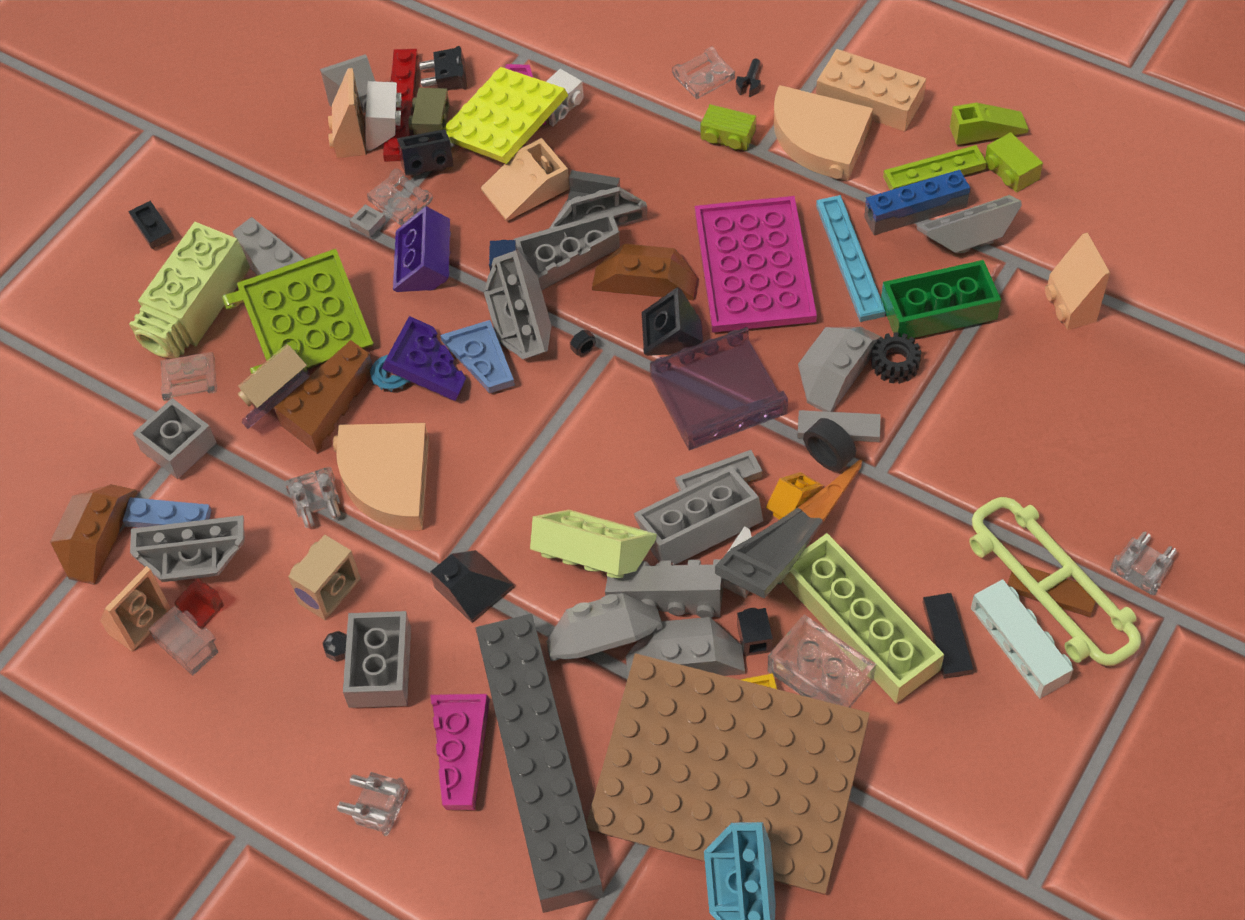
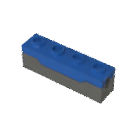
[864,170,970,235]

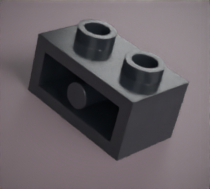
[397,129,454,176]

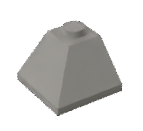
[320,54,375,113]

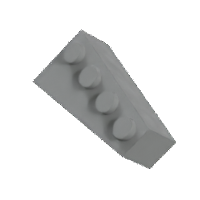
[605,559,724,618]

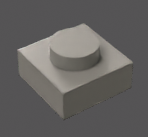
[349,204,386,237]

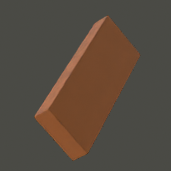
[1007,565,1095,617]

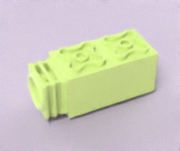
[129,222,251,362]

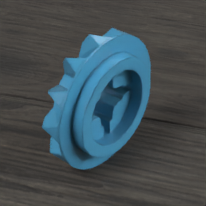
[370,355,410,392]

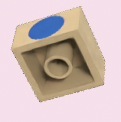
[288,535,361,620]

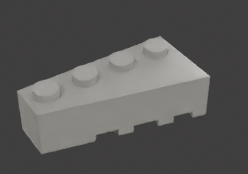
[514,211,620,291]
[232,217,304,276]

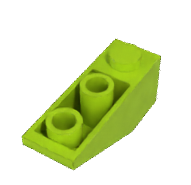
[950,102,1029,145]

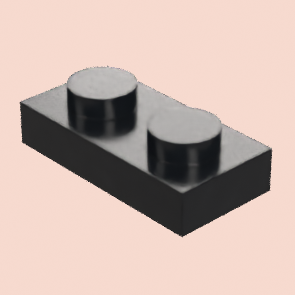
[128,200,174,249]

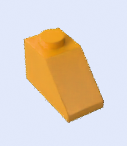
[766,472,823,520]

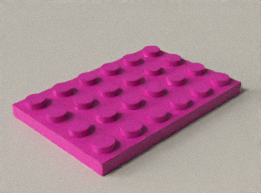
[695,196,817,332]

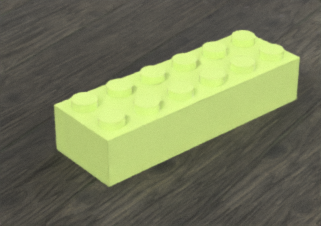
[782,533,944,703]

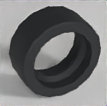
[803,418,856,471]

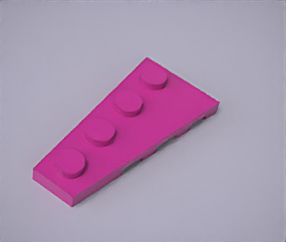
[430,694,490,810]

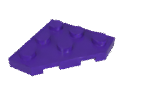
[382,316,466,401]

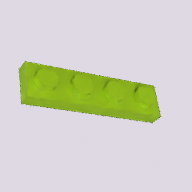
[883,145,987,190]

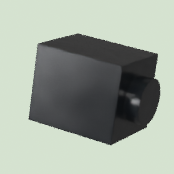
[737,608,773,656]

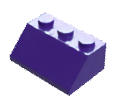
[393,206,451,292]

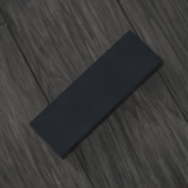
[922,593,974,679]

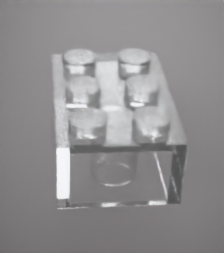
[767,614,876,708]

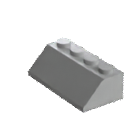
[634,466,763,564]

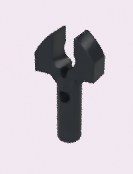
[736,58,761,97]

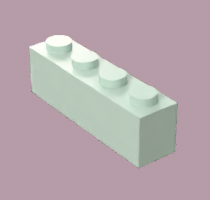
[971,579,1073,699]

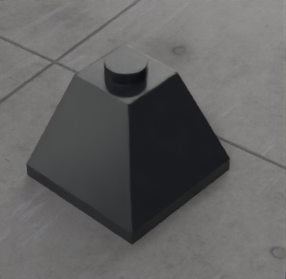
[641,287,703,356]
[430,550,514,623]

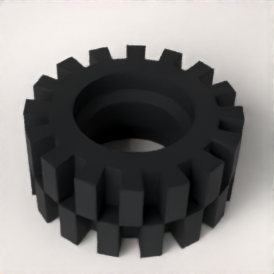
[871,332,921,384]

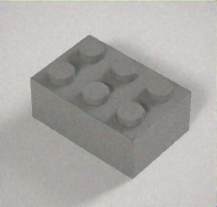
[343,611,411,708]

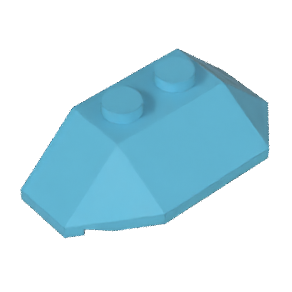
[704,822,776,920]

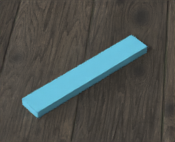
[816,195,886,322]

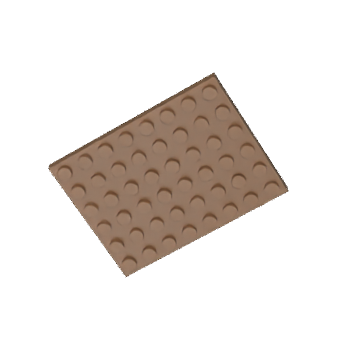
[586,653,870,895]

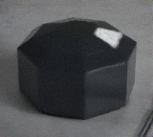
[570,330,596,356]
[322,631,347,662]

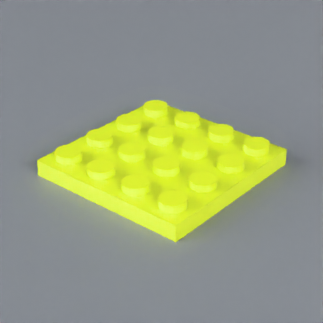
[442,67,568,164]

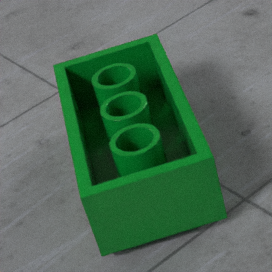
[881,260,1001,339]

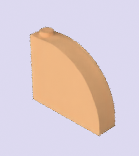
[774,85,873,181]
[333,423,429,530]

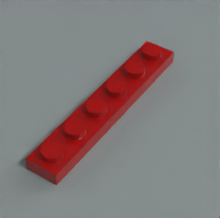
[383,49,418,162]

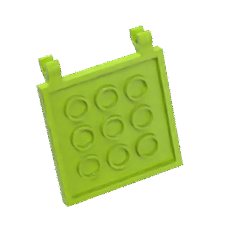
[222,249,373,374]

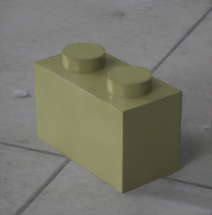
[409,88,450,135]

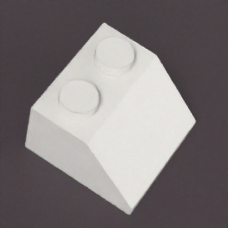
[365,81,401,151]

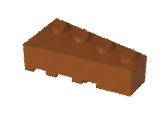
[274,340,373,454]

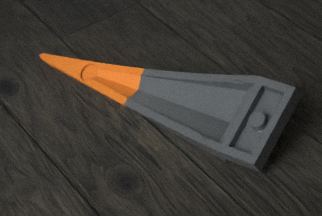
[715,460,862,598]

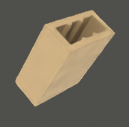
[238,344,307,408]

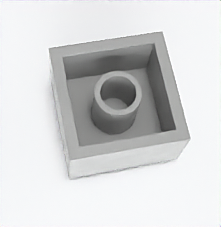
[133,398,216,479]

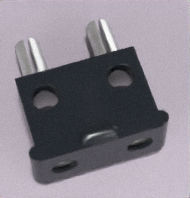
[419,46,467,90]

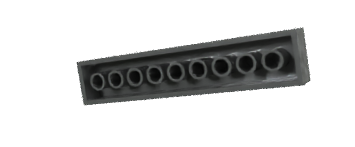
[475,614,604,913]

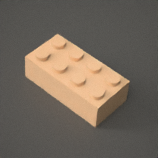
[816,49,926,131]

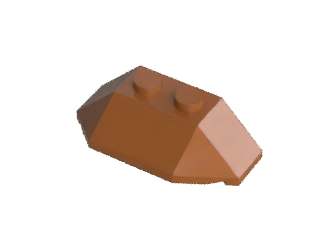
[592,244,697,300]
[50,484,137,585]

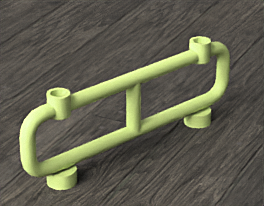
[969,497,1141,666]

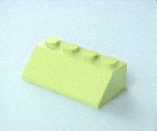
[530,510,657,578]

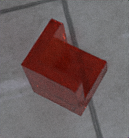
[174,578,224,629]

